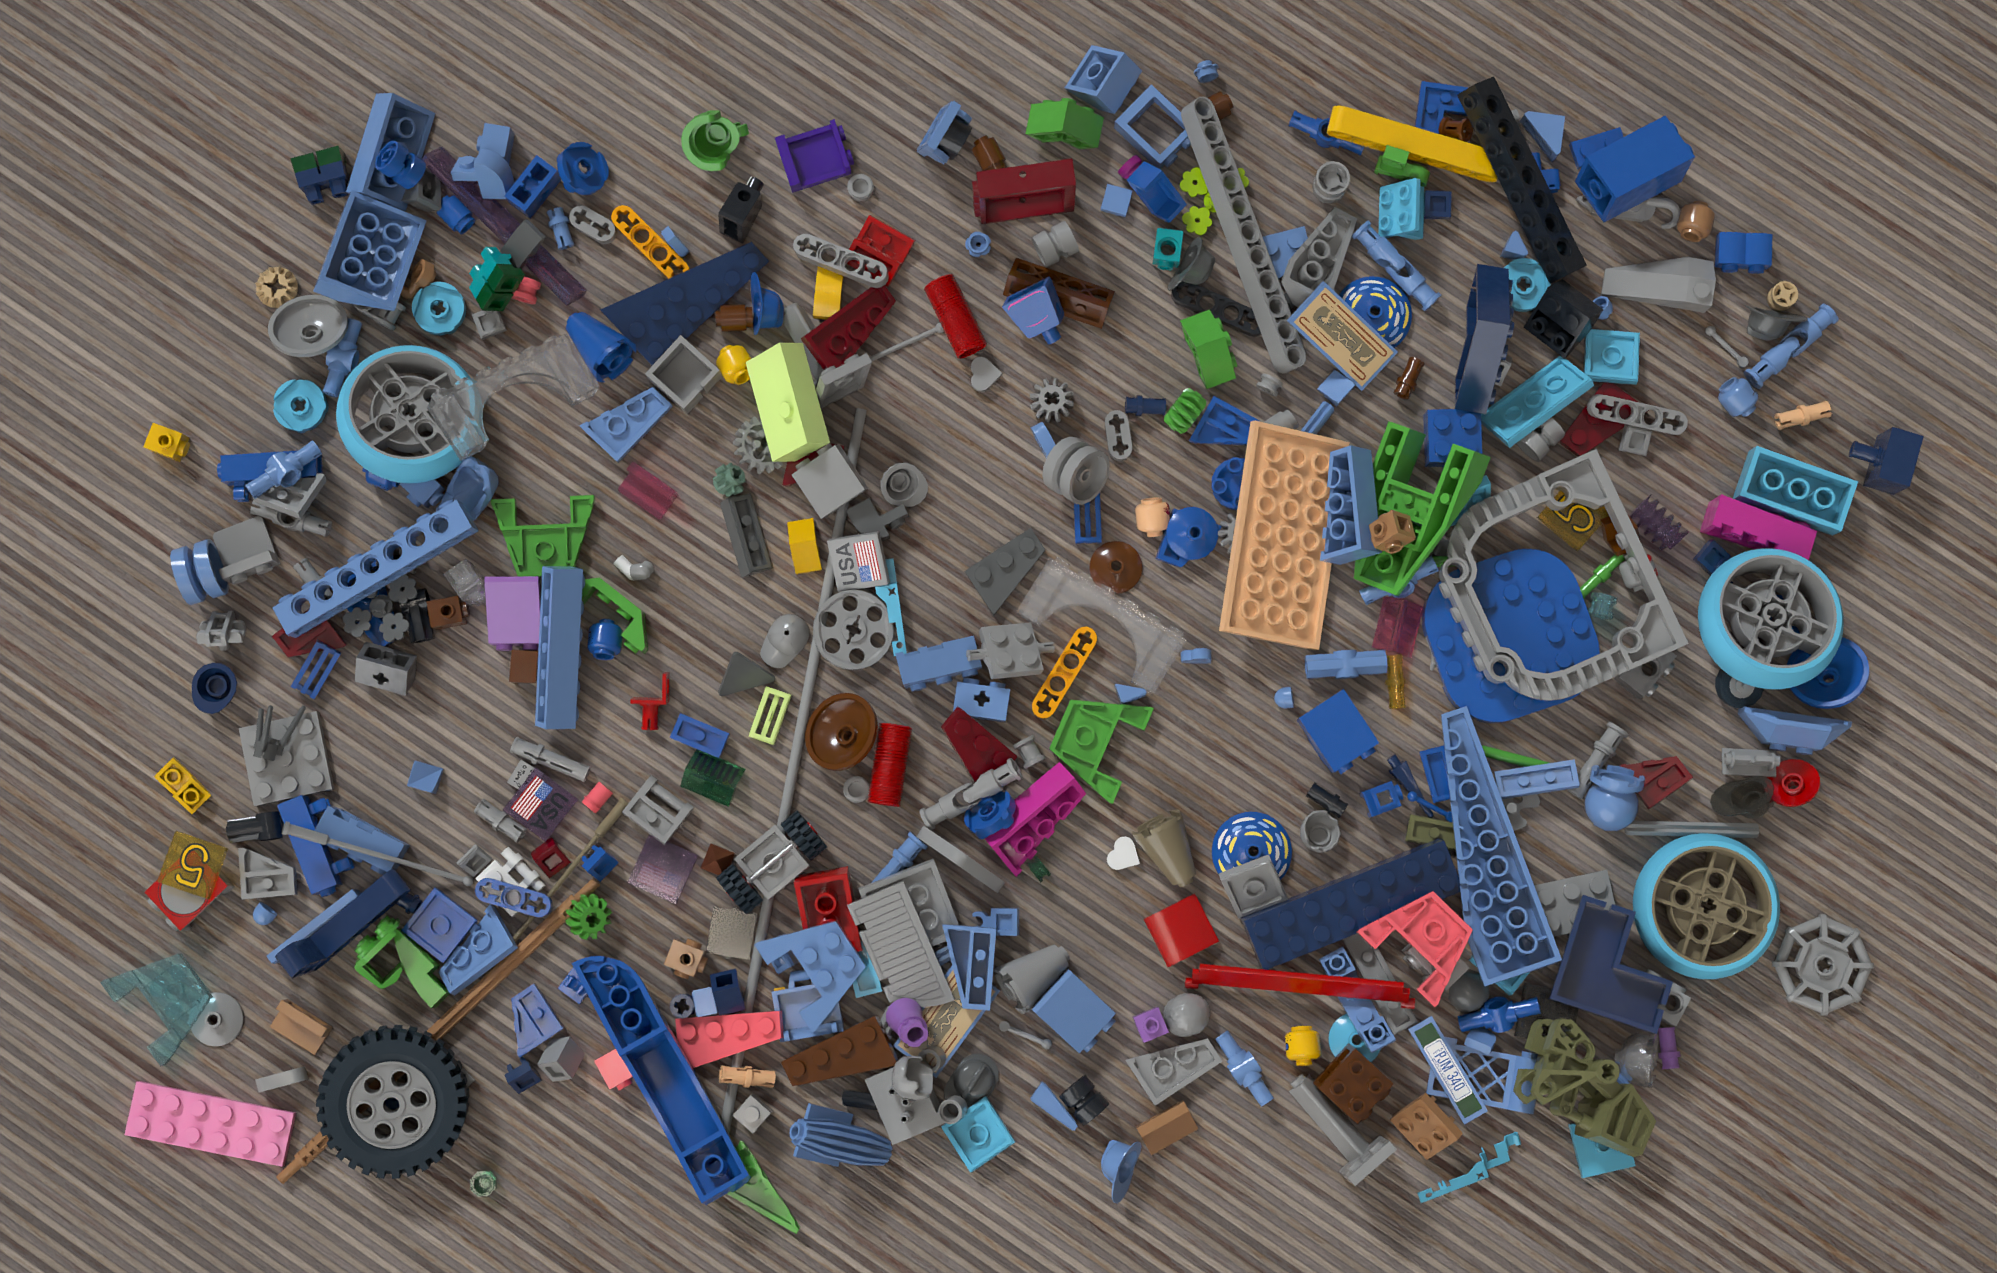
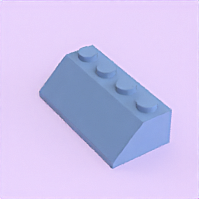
[346,93,435,211]

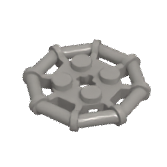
[1772,914,1874,1016]

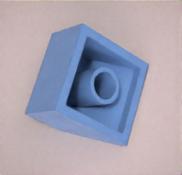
[1065,45,1142,114]

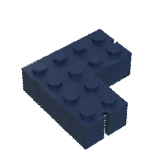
[1455,264,1514,414]
[1549,895,1673,1035]

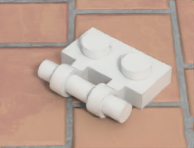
[475,847,545,917]

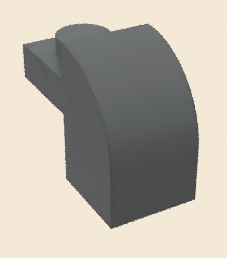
[846,498,909,541]

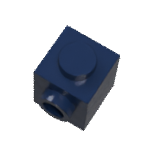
[710,968,746,1016]

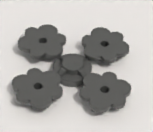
[343,570,418,642]

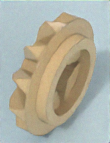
[255,266,298,308]

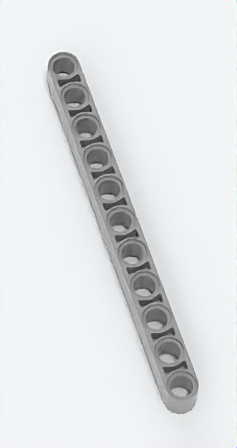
[1181,96,1306,374]

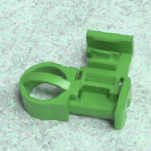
[1374,145,1430,187]

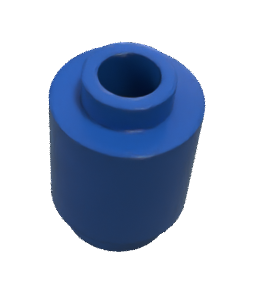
[436,195,476,234]

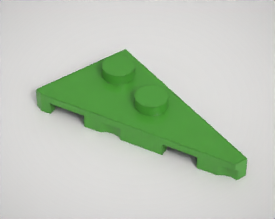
[727,1140,800,1234]

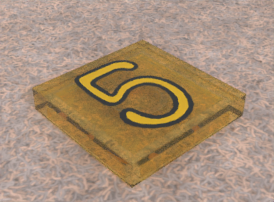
[1536,490,1609,551]
[157,831,228,899]

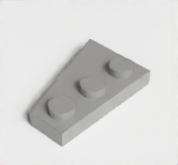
[1125,1038,1222,1106]

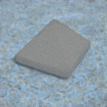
[456,844,492,878]

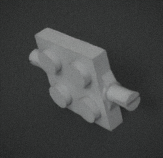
[966,622,1055,679]

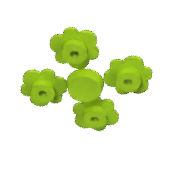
[1180,167,1249,236]

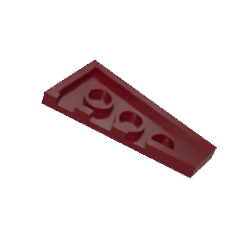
[801,285,896,370]

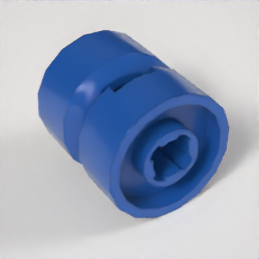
[375,141,426,189]

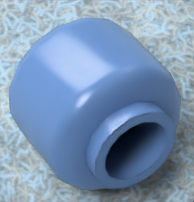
[1718,377,1758,417]

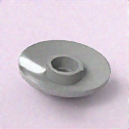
[189,992,244,1046]

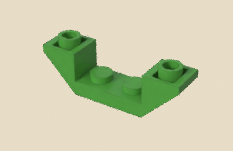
[582,578,648,654]

